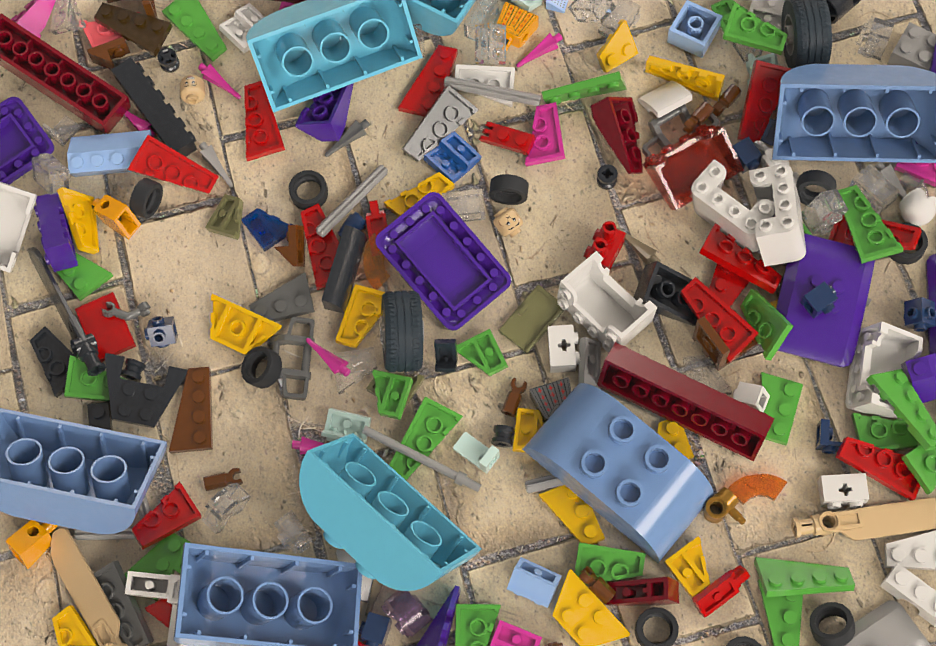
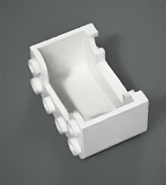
[691,159,775,253]
[749,164,806,266]
[557,251,657,352]

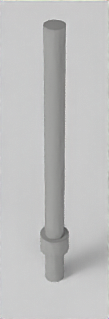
[362,425,482,492]

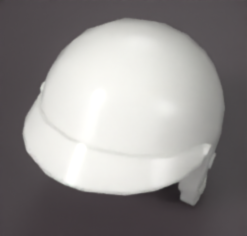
[899,188,936,226]

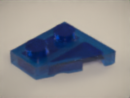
[241,208,294,252]

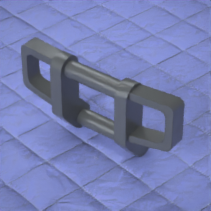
[642,104,719,166]
[270,317,315,401]

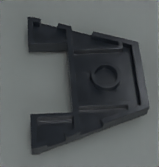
[105,353,188,428]

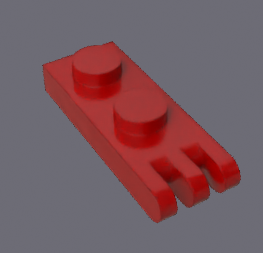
[479,121,536,156]

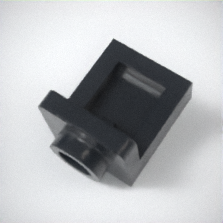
[434,339,458,373]

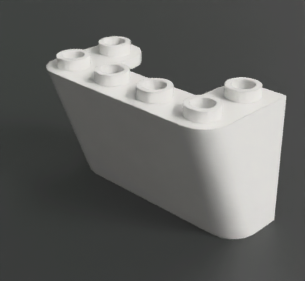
[0,182,37,273]

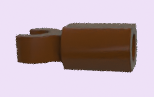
[713,84,742,117]
[682,101,714,135]
[501,378,527,417]
[203,468,243,491]
[578,566,616,604]

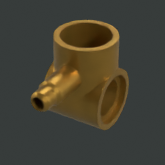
[703,487,746,525]

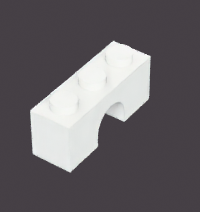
[880,563,936,627]

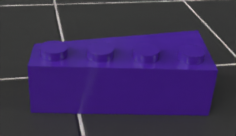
[34,191,79,272]

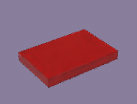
[75,292,136,362]

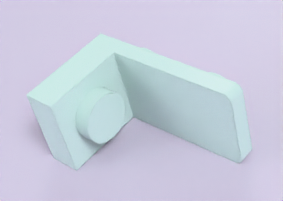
[453,432,500,474]

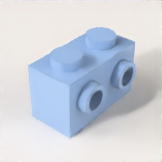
[507,557,562,608]

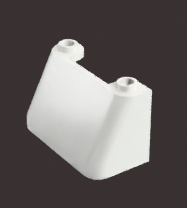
[845,321,923,420]

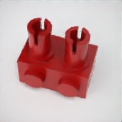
[583,221,626,269]

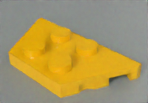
[210,294,282,355]
[552,569,630,646]

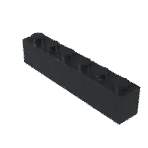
[111,57,197,157]

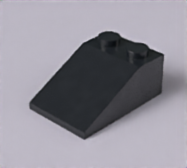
[633,261,698,326]

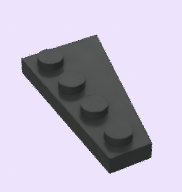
[94,560,154,646]

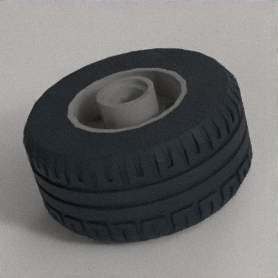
[781,0,832,69]
[380,290,424,372]

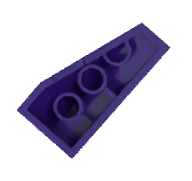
[295,83,354,142]
[901,353,936,403]
[417,585,461,646]

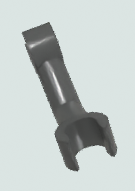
[102,302,151,321]

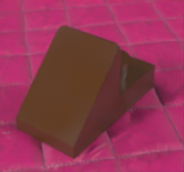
[87,37,131,70]
[274,225,305,267]

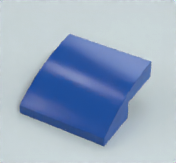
[424,131,482,183]

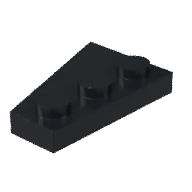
[29,326,78,398]

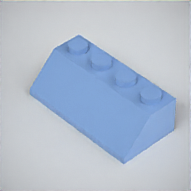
[67,130,151,177]

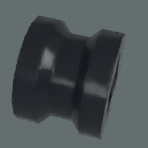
[157,48,180,73]
[597,164,618,190]
[121,358,146,382]
[491,425,515,448]

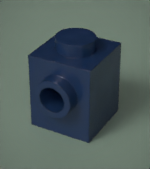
[729,137,762,174]
[800,281,838,319]
[359,612,392,646]

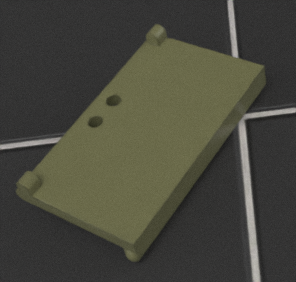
[498,285,565,354]

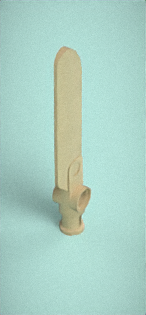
[791,497,936,541]
[51,528,128,646]

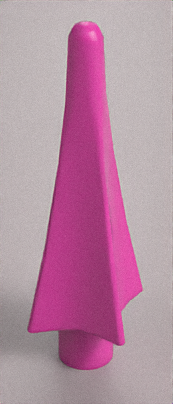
[516,33,563,67]
[198,63,241,99]
[124,111,156,138]
[306,338,351,377]
[292,437,325,454]

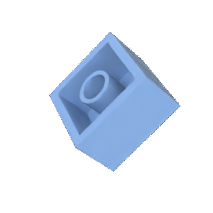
[667,0,722,58]

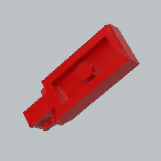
[365,200,388,257]
[692,565,750,618]

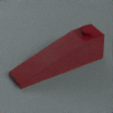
[590,97,643,174]

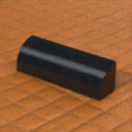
[321,225,367,314]

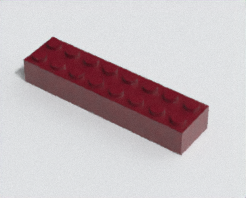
[0,13,131,134]
[597,342,775,461]

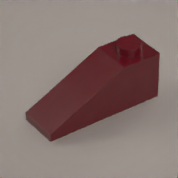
[606,577,679,606]

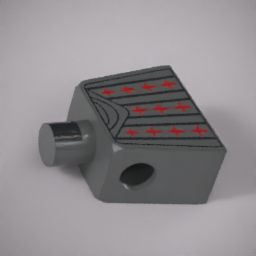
[530,377,571,423]

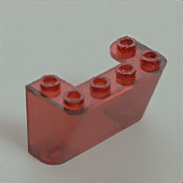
[642,124,743,211]

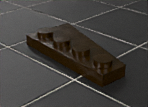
[94,2,172,58]

